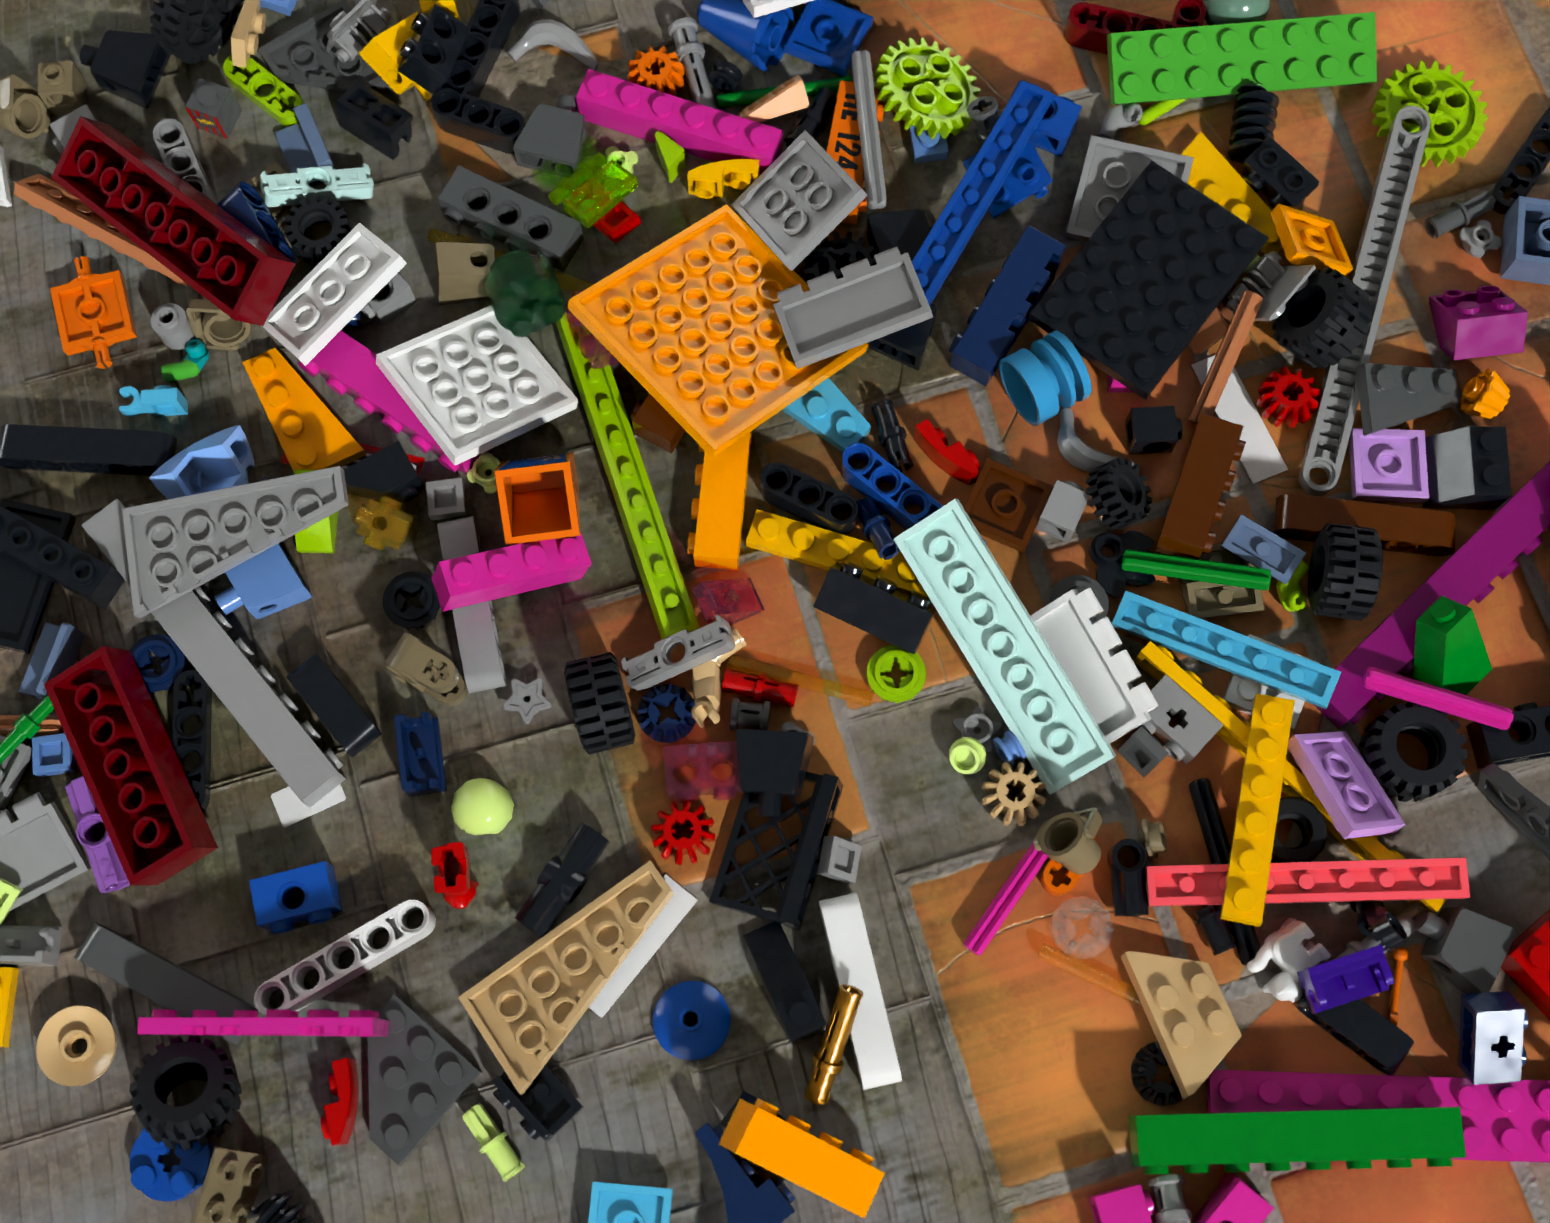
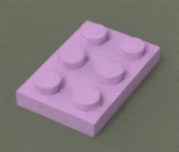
[1288,731,1405,839]

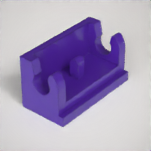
[1297,944,1394,1014]

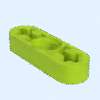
[223,55,304,127]

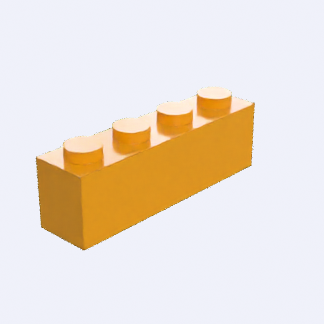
[687,431,752,570]
[718,1098,885,1219]

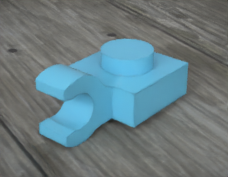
[119,385,188,417]

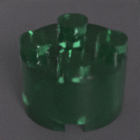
[484,250,564,337]

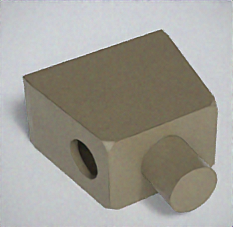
[436,242,516,305]

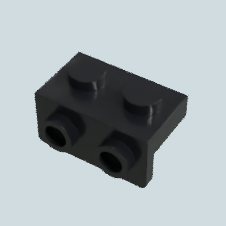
[1242,137,1319,210]
[491,1065,584,1141]

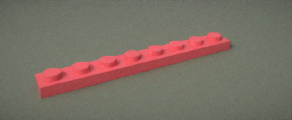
[1145,858,1470,907]

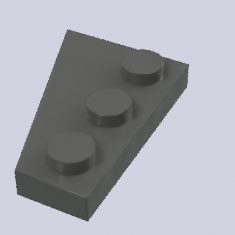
[1356,363,1460,437]

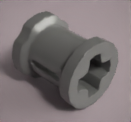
[967,96,999,143]
[730,697,771,731]

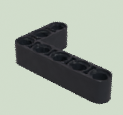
[431,0,525,155]

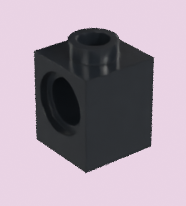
[1125,406,1183,455]

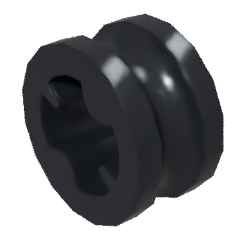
[708,60,742,93]

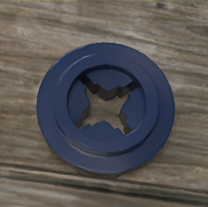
[129,634,187,693]
[637,683,696,743]

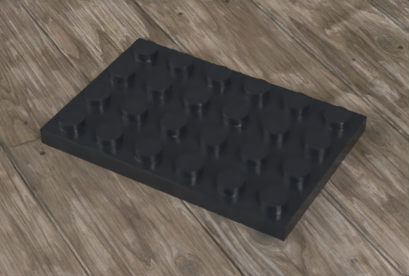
[1028,161,1269,400]

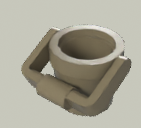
[0,74,50,139]
[186,297,251,351]
[1034,807,1103,874]

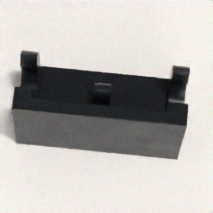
[336,80,413,160]

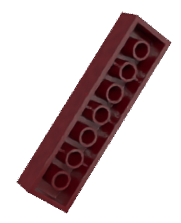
[51,116,295,326]

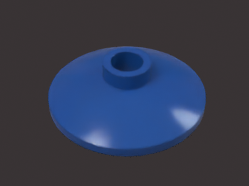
[653,981,730,1060]

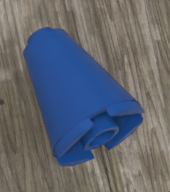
[697,0,794,71]

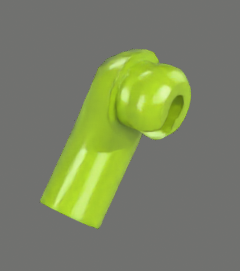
[1276,560,1310,612]

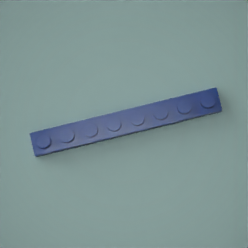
[912,80,1053,306]

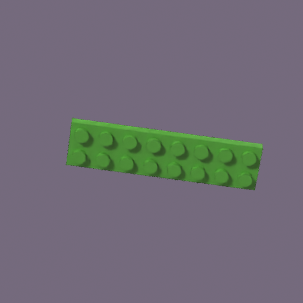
[1107,12,1377,105]

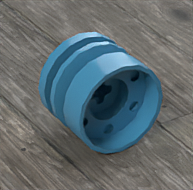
[998,331,1092,426]

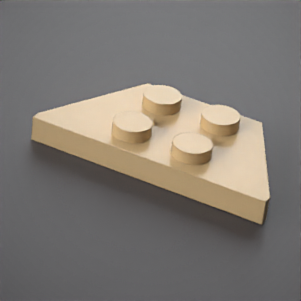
[1121,951,1242,1099]

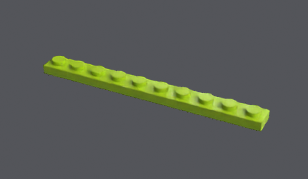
[555,312,700,640]

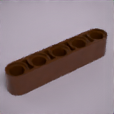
[1274,494,1456,556]

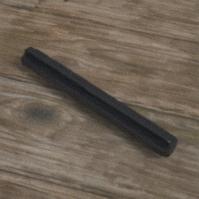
[1189,778,1261,965]

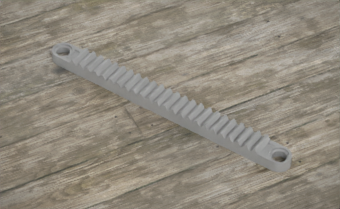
[1298,106,1430,496]

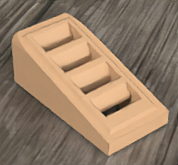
[739,75,809,123]

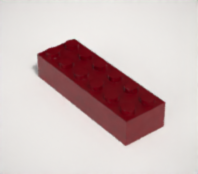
[44,646,218,885]

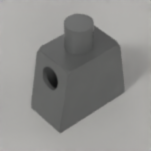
[513,94,587,181]
[1413,907,1517,994]

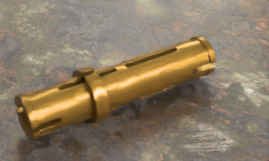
[804,984,864,1105]

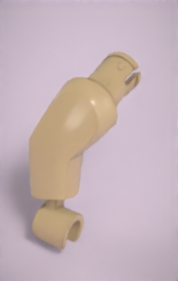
[691,626,747,728]

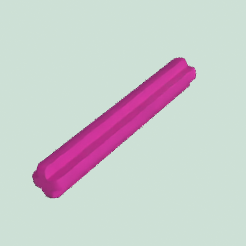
[1362,667,1514,730]
[964,841,1048,956]

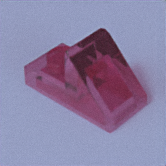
[692,578,765,625]

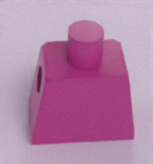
[1193,1172,1274,1223]

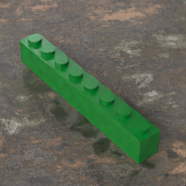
[1128,1107,1466,1174]

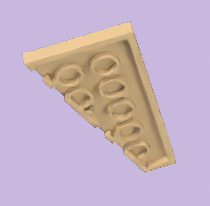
[458,860,674,1095]

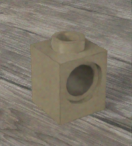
[37,60,87,115]

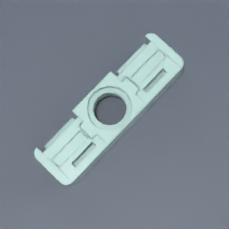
[260,163,374,207]

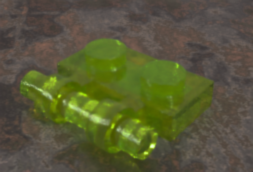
[548,152,638,229]

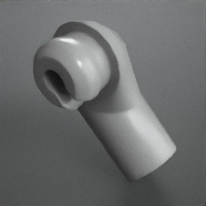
[1097,103,1143,140]

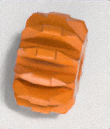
[627,45,685,96]

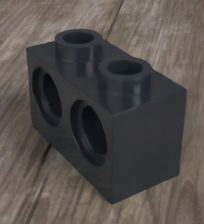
[397,4,470,94]

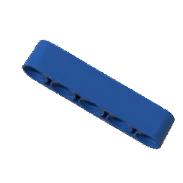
[841,443,987,545]

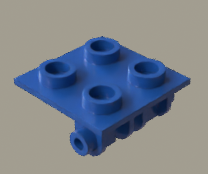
[963,139,1053,219]

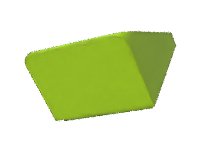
[655,131,686,184]

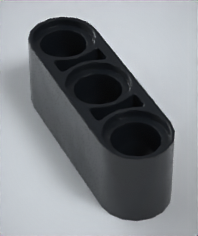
[760,462,858,535]
[286,653,382,758]
[1296,993,1414,1076]

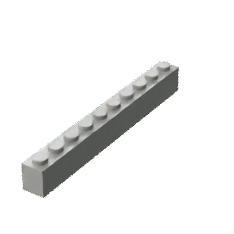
[81,498,346,808]

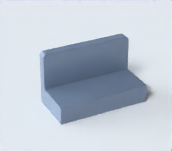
[275,103,335,187]
[1221,514,1306,584]
[19,622,85,700]

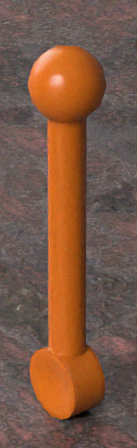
[1386,947,1408,1026]

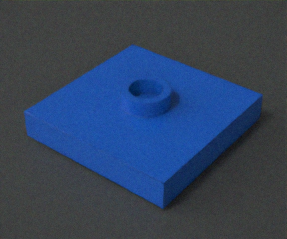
[784,0,873,77]

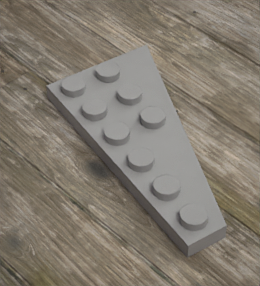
[122,466,349,619]

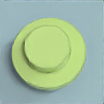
[949,737,987,774]

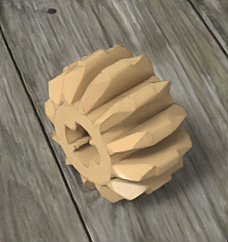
[981,762,1046,826]

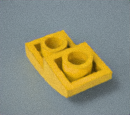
[687,159,760,199]

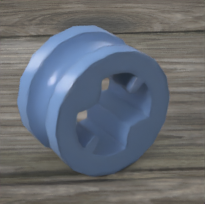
[992,730,1027,768]

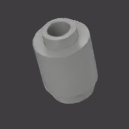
[151,303,196,350]

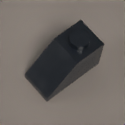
[344,441,425,505]

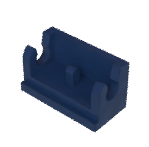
[394,712,447,797]

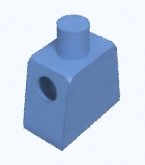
[214,543,313,619]

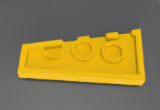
[1181,132,1283,257]

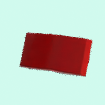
[913,419,980,486]
[321,1057,359,1146]

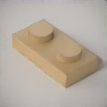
[231,0,266,68]

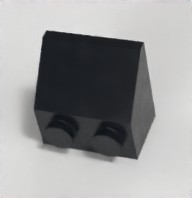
[1423,426,1512,510]

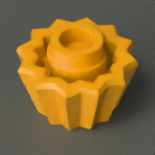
[1460,368,1511,419]

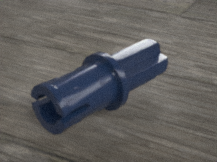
[856,496,900,560]

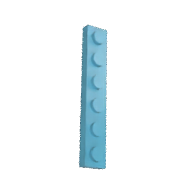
[1112,591,1341,709]

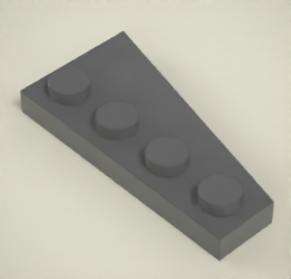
[1477,762,1550,860]

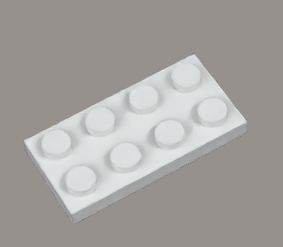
[262,222,407,366]

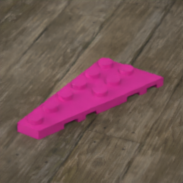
[137,1009,389,1037]

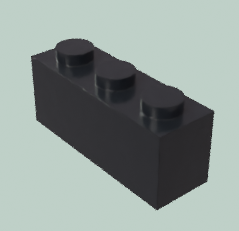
[813,561,936,654]

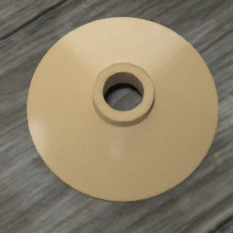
[36,1006,117,1086]

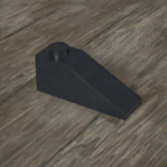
[743,922,827,1044]

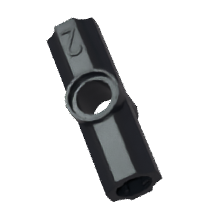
[515,823,610,937]

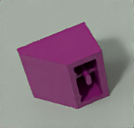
[1429,285,1528,360]

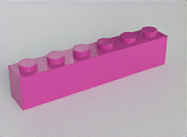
[576,69,782,175]
[297,331,489,475]

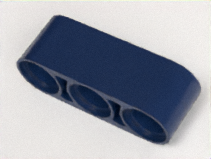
[217,181,295,262]

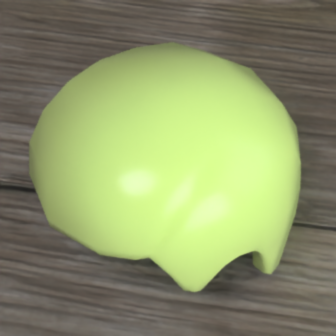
[451,778,514,836]

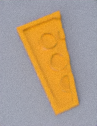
[242,348,367,472]

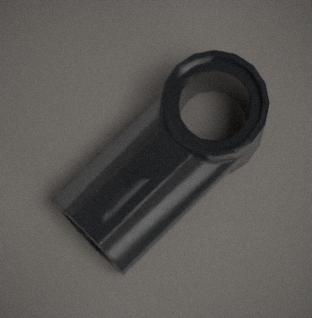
[1107,839,1149,917]

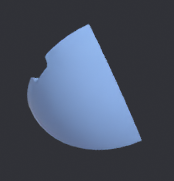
[149,425,254,499]

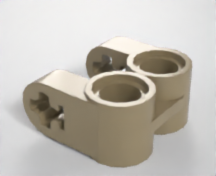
[383,632,468,707]

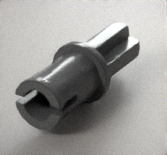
[1425,190,1496,239]

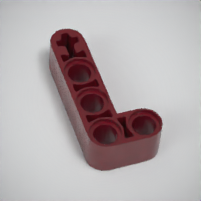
[1064,0,1206,55]

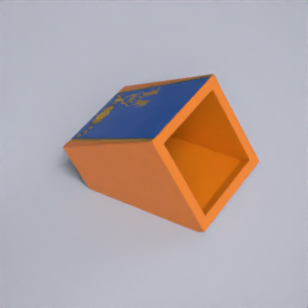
[494,452,580,545]

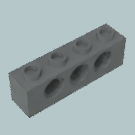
[438,165,584,272]

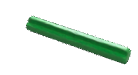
[1122,549,1271,591]

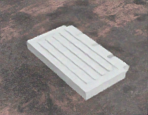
[1031,588,1159,744]

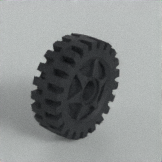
[150,0,244,64]

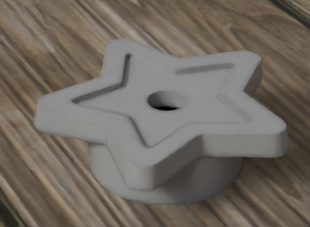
[503,678,552,724]
[953,706,1002,753]

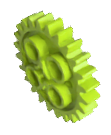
[873,38,981,139]
[1371,61,1488,167]

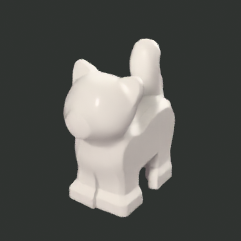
[1247,918,1331,1003]

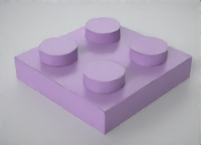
[1349,428,1429,503]

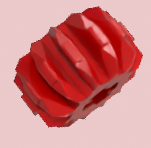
[1257,366,1320,429]
[651,800,716,866]

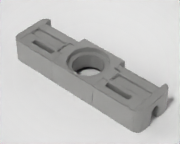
[621,615,735,691]

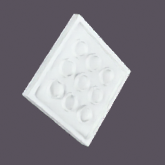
[376,302,578,466]

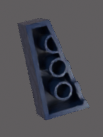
[949,225,1066,387]

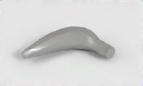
[507,19,599,70]
[1057,408,1140,472]

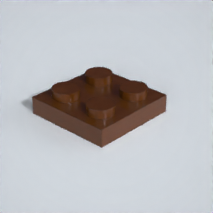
[964,458,1054,553]

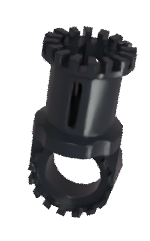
[1349,901,1408,953]

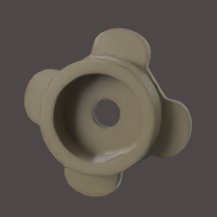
[1138,818,1167,859]

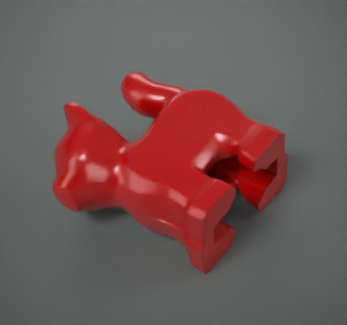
[431,842,479,909]

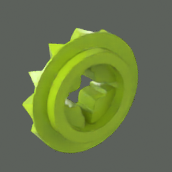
[866,645,926,704]

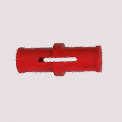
[721,668,799,708]

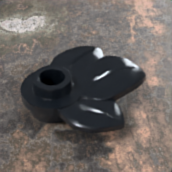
[1089,531,1155,599]

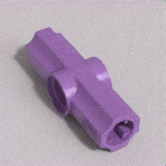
[65,776,130,893]

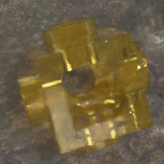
[354,495,415,551]

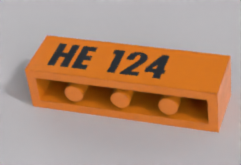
[827,80,886,225]

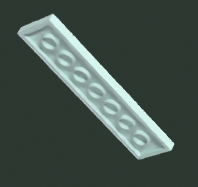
[894,499,1116,795]

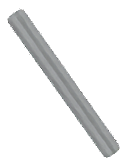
[851,50,887,209]

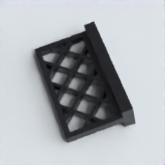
[709,772,843,931]

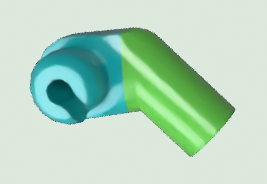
[161,339,209,383]

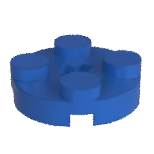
[129,1129,214,1202]

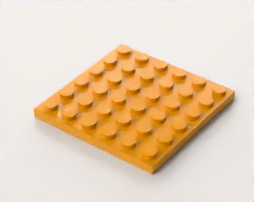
[567,204,869,458]

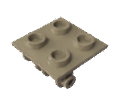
[191,1147,269,1223]

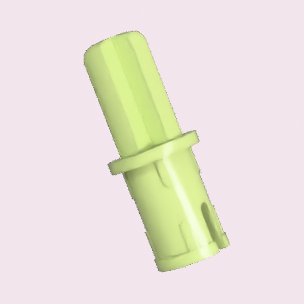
[463,1103,526,1182]

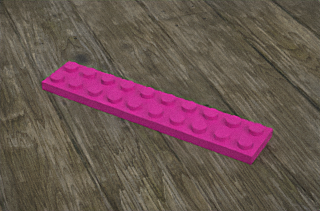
[1206,1070,1550,1163]

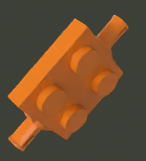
[50,256,137,369]

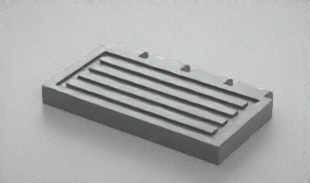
[773,246,933,369]
[0,792,91,911]

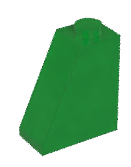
[1413,596,1492,712]

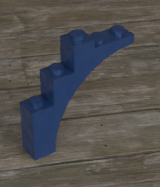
[695,1123,796,1223]

